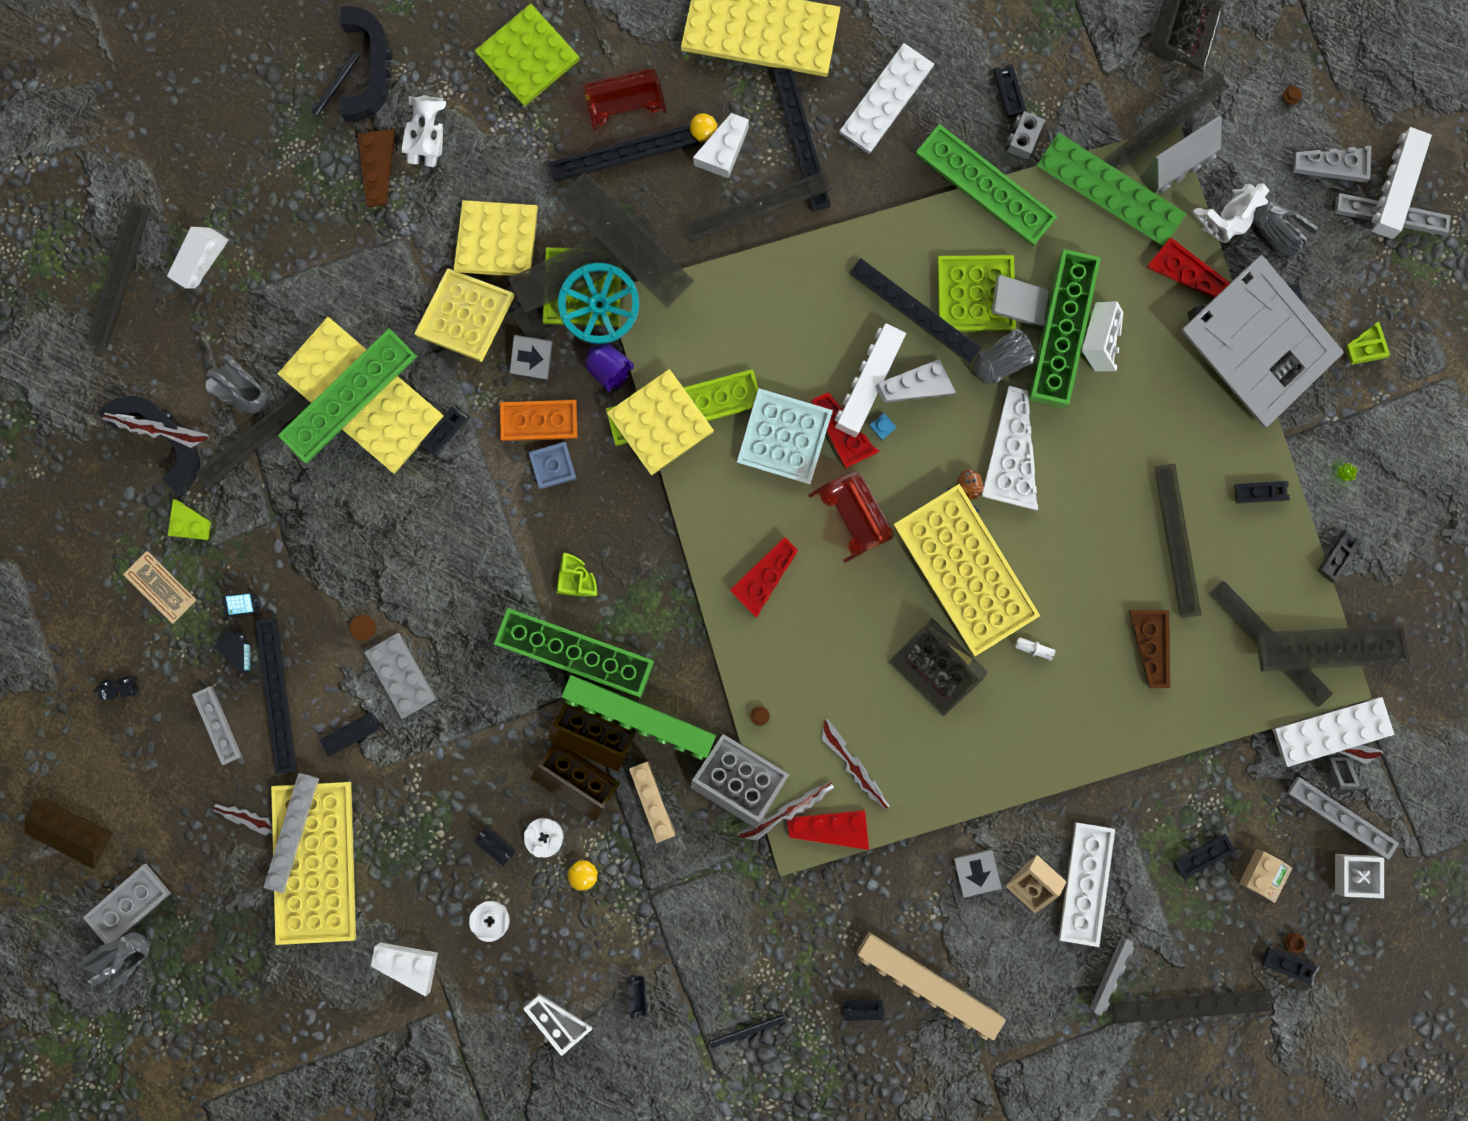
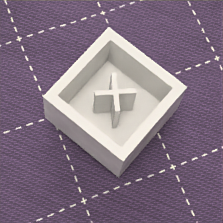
[1335,854,1384,898]

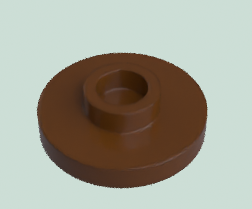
[350,615,376,641]

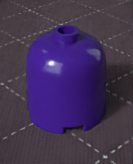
[585,343,634,392]

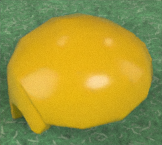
[689,113,718,143]
[567,860,598,891]

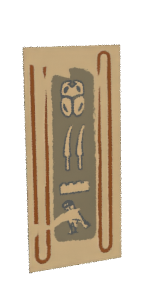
[123,551,196,624]

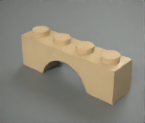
[629,761,676,843]

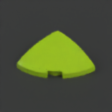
[556,553,597,596]

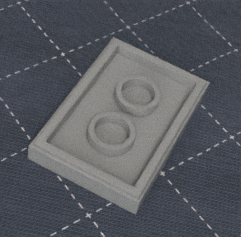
[991,275,1049,327]

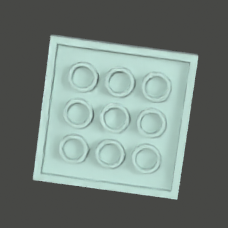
[737,388,833,484]

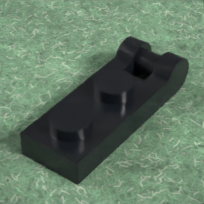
[993,64,1026,118]
[420,404,470,456]
[1234,481,1290,504]
[1317,530,1361,583]
[1261,947,1320,986]

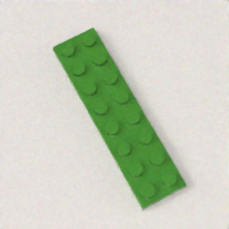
[915,124,1058,246]
[1037,132,1187,246]
[278,328,417,464]

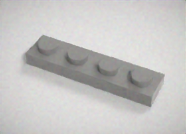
[192,686,242,765]
[1090,936,1134,1015]

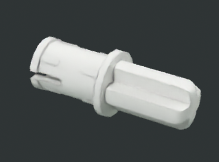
[1015,638,1055,661]

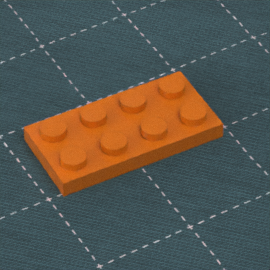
[500,400,578,441]

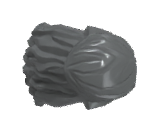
[1253,200,1318,259]
[973,329,1035,384]
[205,354,268,414]
[80,932,150,995]

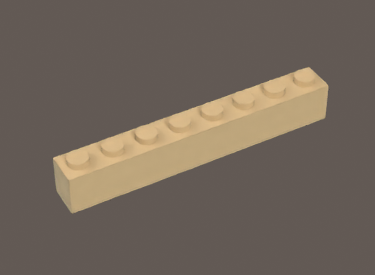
[857,932,1006,1041]

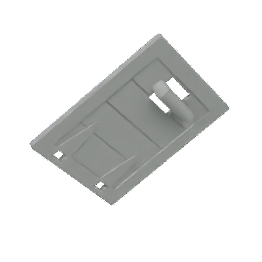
[1181,255,1343,427]

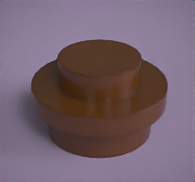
[1283,86,1302,105]
[750,706,770,726]
[1285,933,1306,953]

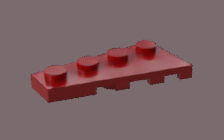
[1146,237,1230,298]
[811,392,879,469]
[729,537,798,618]
[788,810,869,850]

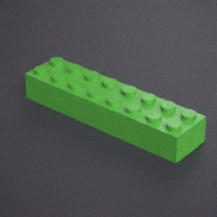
[1028,249,1101,409]
[494,608,655,697]
[562,675,716,760]

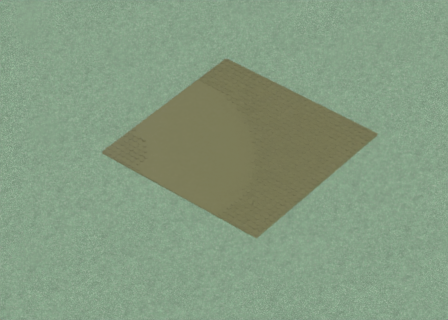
[618,125,1371,876]

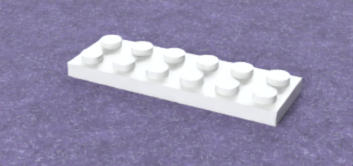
[839,43,934,154]
[1272,697,1394,767]
[1059,822,1115,947]

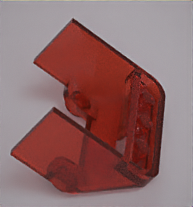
[583,69,667,130]
[808,472,894,563]

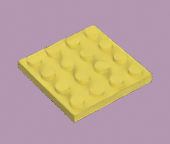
[454,200,538,277]
[415,268,515,362]
[607,369,714,476]

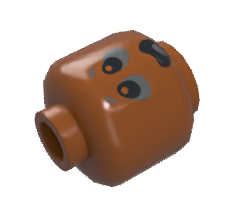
[957,470,984,500]

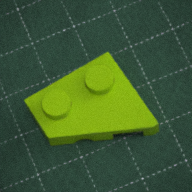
[1345,322,1390,365]
[168,499,211,540]

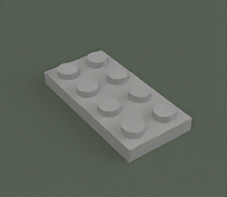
[365,633,437,719]
[83,864,171,944]

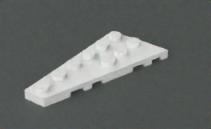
[981,386,1038,511]

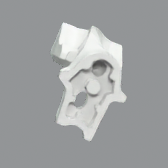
[402,95,446,167]
[1192,183,1269,243]

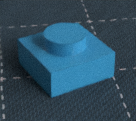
[869,413,896,441]

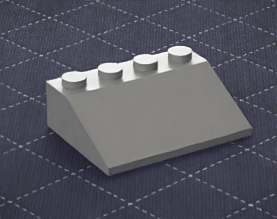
[1141,116,1222,194]
[691,734,789,829]

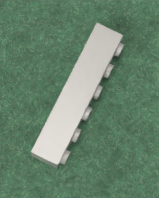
[1371,127,1432,239]
[835,323,906,438]

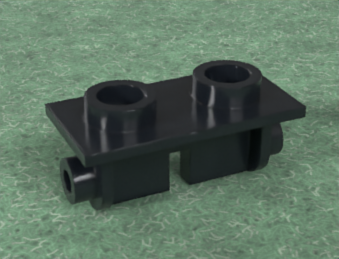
[93,676,139,700]
[474,827,516,867]
[625,975,648,1019]
[843,1000,884,1021]

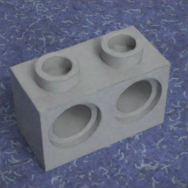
[1006,111,1045,160]

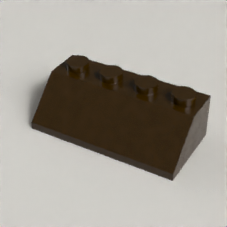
[548,703,637,772]
[530,744,620,821]
[25,798,113,869]

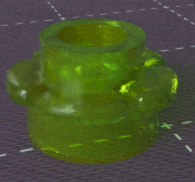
[1338,463,1358,481]

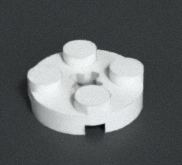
[524,818,564,858]
[469,901,510,942]

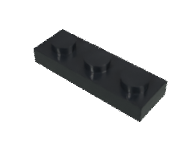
[319,712,381,757]
[1173,834,1236,879]

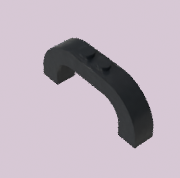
[341,6,393,122]
[97,396,200,495]

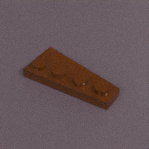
[358,129,396,208]
[1128,610,1170,688]

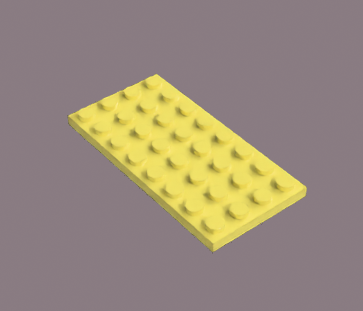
[681,0,841,77]
[278,317,444,474]
[893,484,1040,657]
[271,782,356,945]

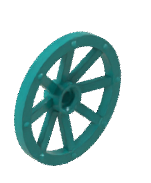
[558,263,639,344]

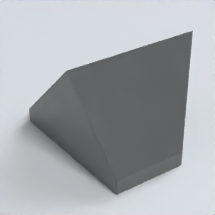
[1329,757,1367,789]

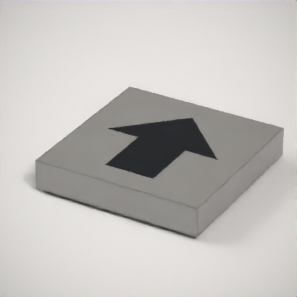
[510,335,553,379]
[953,850,1002,897]

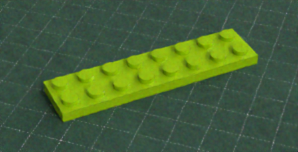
[606,369,759,446]

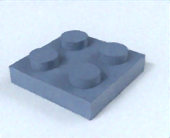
[529,442,577,490]

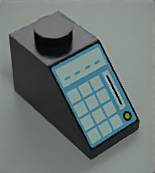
[221,593,261,618]
[214,630,250,674]

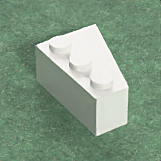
[693,113,749,178]
[167,227,229,288]
[1081,301,1124,372]
[371,943,438,997]
[524,994,592,1056]

